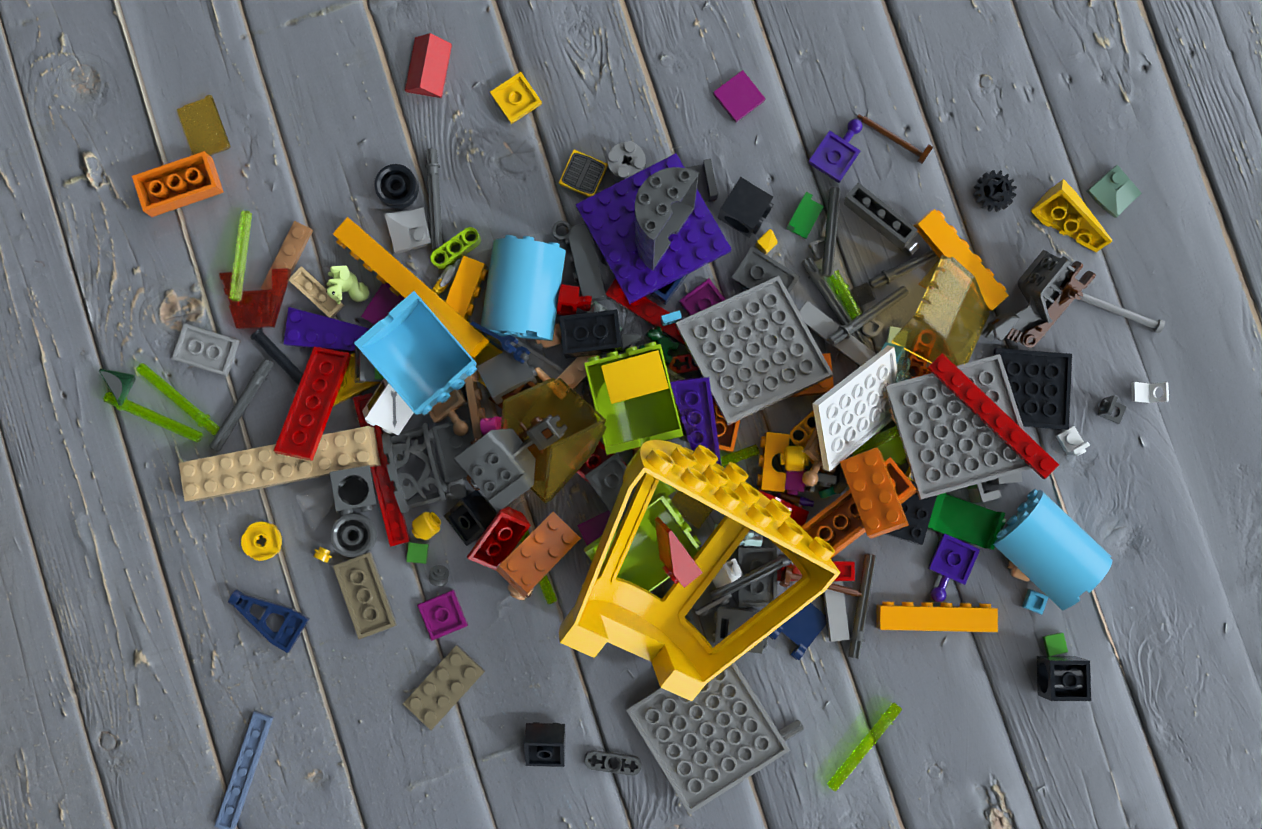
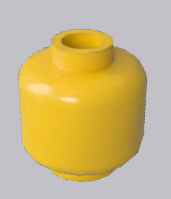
[780,446,809,471]
[412,512,441,540]

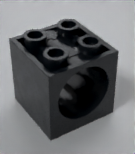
[718,177,774,238]
[1037,656,1091,701]

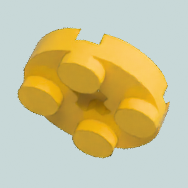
[241,522,282,561]

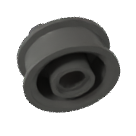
[330,514,377,557]

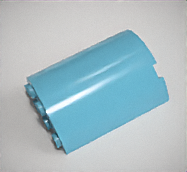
[481,235,566,341]
[354,291,477,416]
[993,489,1113,610]

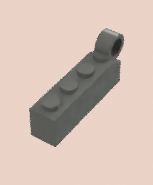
[844,183,919,256]
[552,221,606,303]

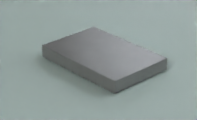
[171,323,240,377]

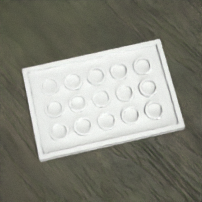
[812,345,899,472]

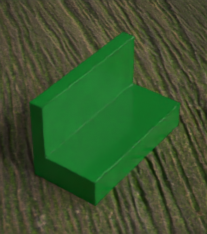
[786,192,824,239]

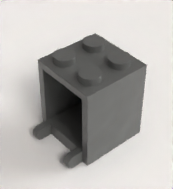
[712,606,768,654]

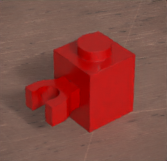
[557,284,592,315]

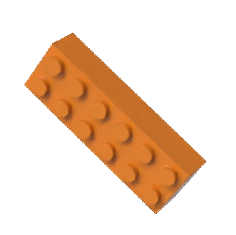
[802,457,917,559]

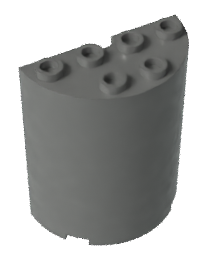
[635,167,699,271]

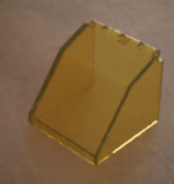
[891,255,990,366]
[501,378,607,503]

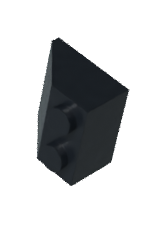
[444,490,496,546]
[524,722,566,767]

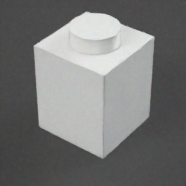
[712,558,743,588]

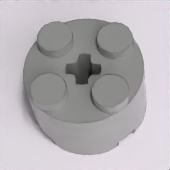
[608,141,646,182]

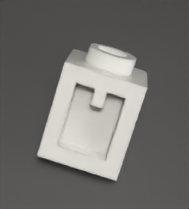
[1056,426,1090,457]

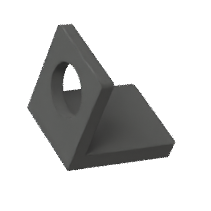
[1098,395,1126,424]

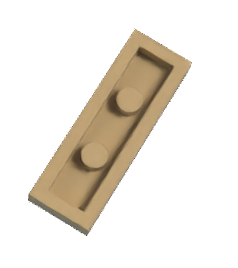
[289,266,344,318]

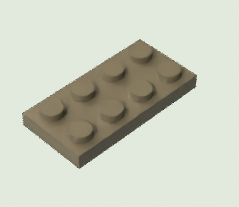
[333,552,397,639]
[403,645,485,730]

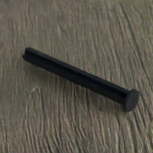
[250,328,303,386]

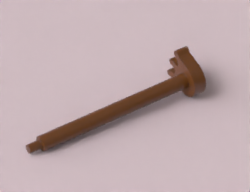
[857,114,933,164]
[779,567,862,597]

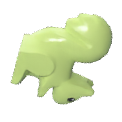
[326,266,370,304]

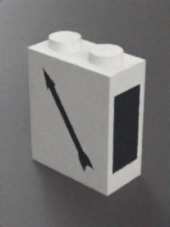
[362,378,414,435]

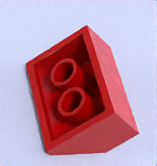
[467,507,531,570]

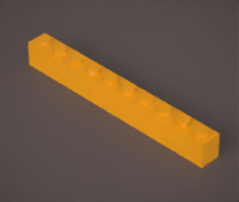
[333,217,489,358]

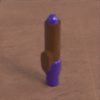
[777,492,814,507]

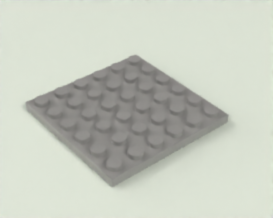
[676,276,833,426]
[885,354,1032,500]
[626,662,790,815]

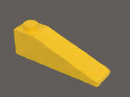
[1031,179,1112,252]

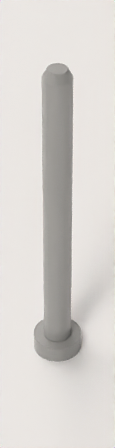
[1079,293,1165,333]

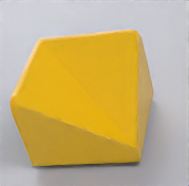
[755,229,778,255]

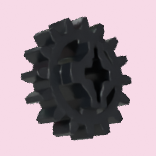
[974,170,1017,212]

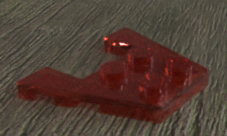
[219,268,291,329]

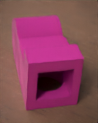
[480,416,507,435]

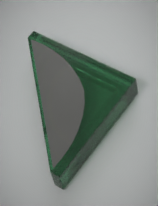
[99,369,136,406]

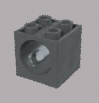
[330,465,376,516]

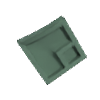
[1086,165,1142,218]

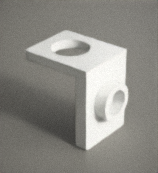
[1131,382,1169,403]

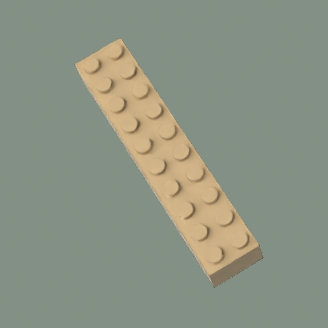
[179,426,381,501]

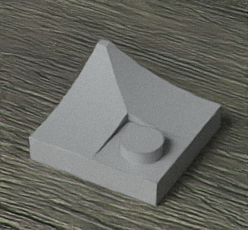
[384,208,431,254]

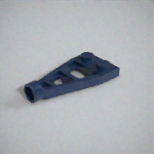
[228,590,310,653]

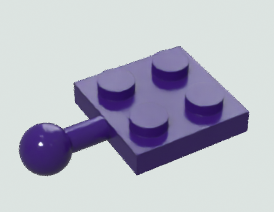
[808,119,863,183]
[928,533,980,602]

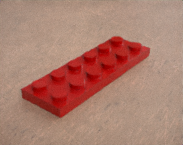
[274,346,352,461]

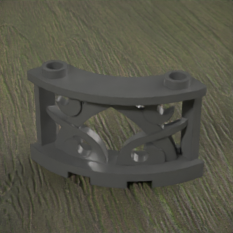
[382,423,449,513]

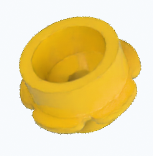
[313,547,332,562]

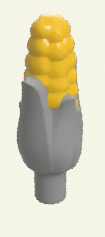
[432,259,461,295]

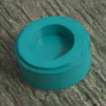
[818,485,836,498]

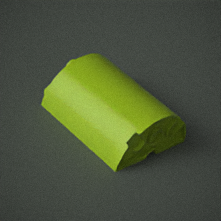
[584,342,683,455]
[584,492,702,592]

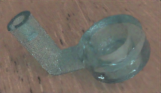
[895,357,912,383]

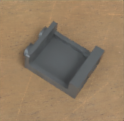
[476,345,538,405]

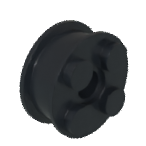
[374,164,419,209]

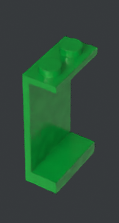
[928,493,1006,550]

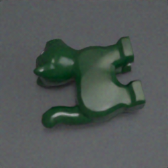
[639,326,680,365]

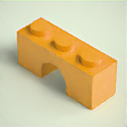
[756,432,790,492]

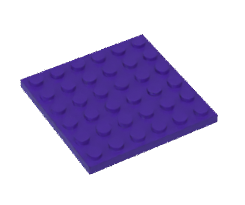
[575,153,732,304]

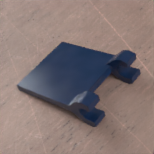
[471,321,531,364]
[768,603,827,660]

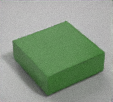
[406,542,429,564]
[1042,632,1068,656]

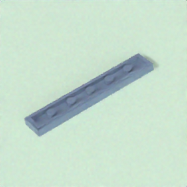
[214,711,273,829]

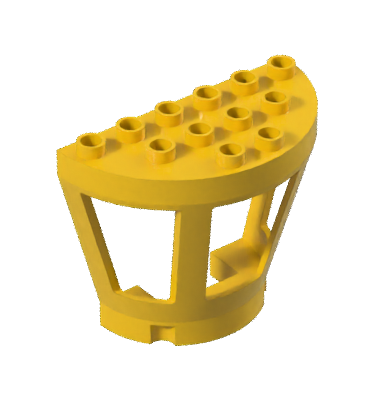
[559,440,840,701]

